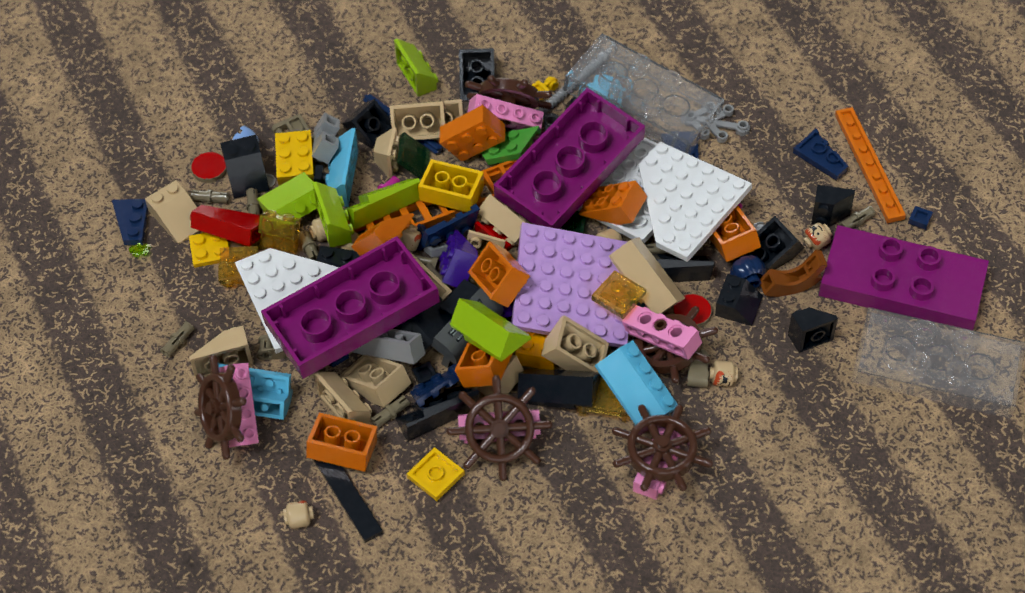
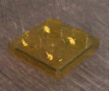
[591,270,646,319]

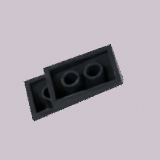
[653,254,714,282]
[518,368,602,410]
[396,386,479,442]

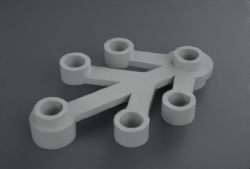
[681,101,750,143]

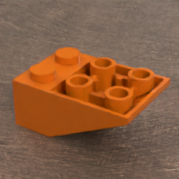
[579,180,647,225]
[351,213,414,256]

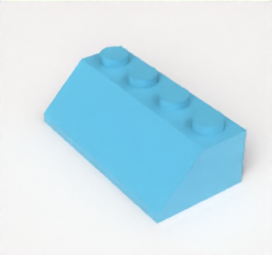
[325,128,359,207]
[595,340,678,425]

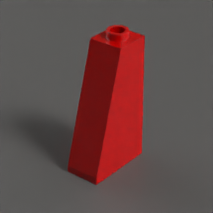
[190,205,269,247]

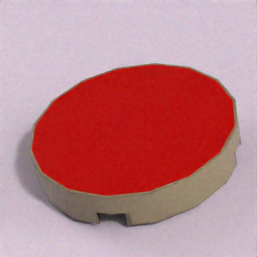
[191,152,227,183]
[673,294,712,328]

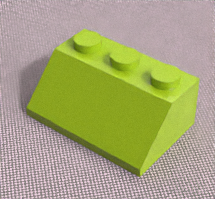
[394,39,438,97]
[257,172,317,231]
[313,182,354,247]

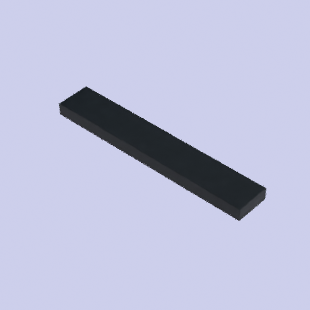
[313,459,383,543]

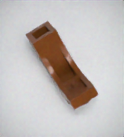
[760,250,828,297]

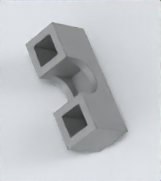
[312,112,340,164]

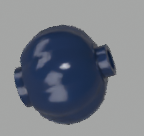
[730,254,766,288]

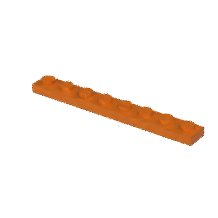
[835,107,906,224]

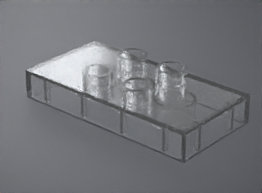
[563,33,725,154]
[851,307,1025,419]

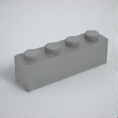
[352,329,425,364]

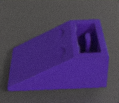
[439,230,478,288]

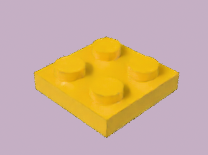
[189,233,231,268]
[407,447,465,501]

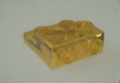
[258,210,301,255]
[218,246,259,288]

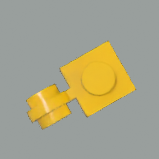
[532,76,559,100]

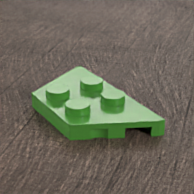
[480,126,541,165]

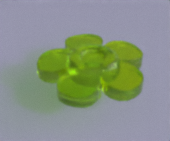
[129,243,151,257]

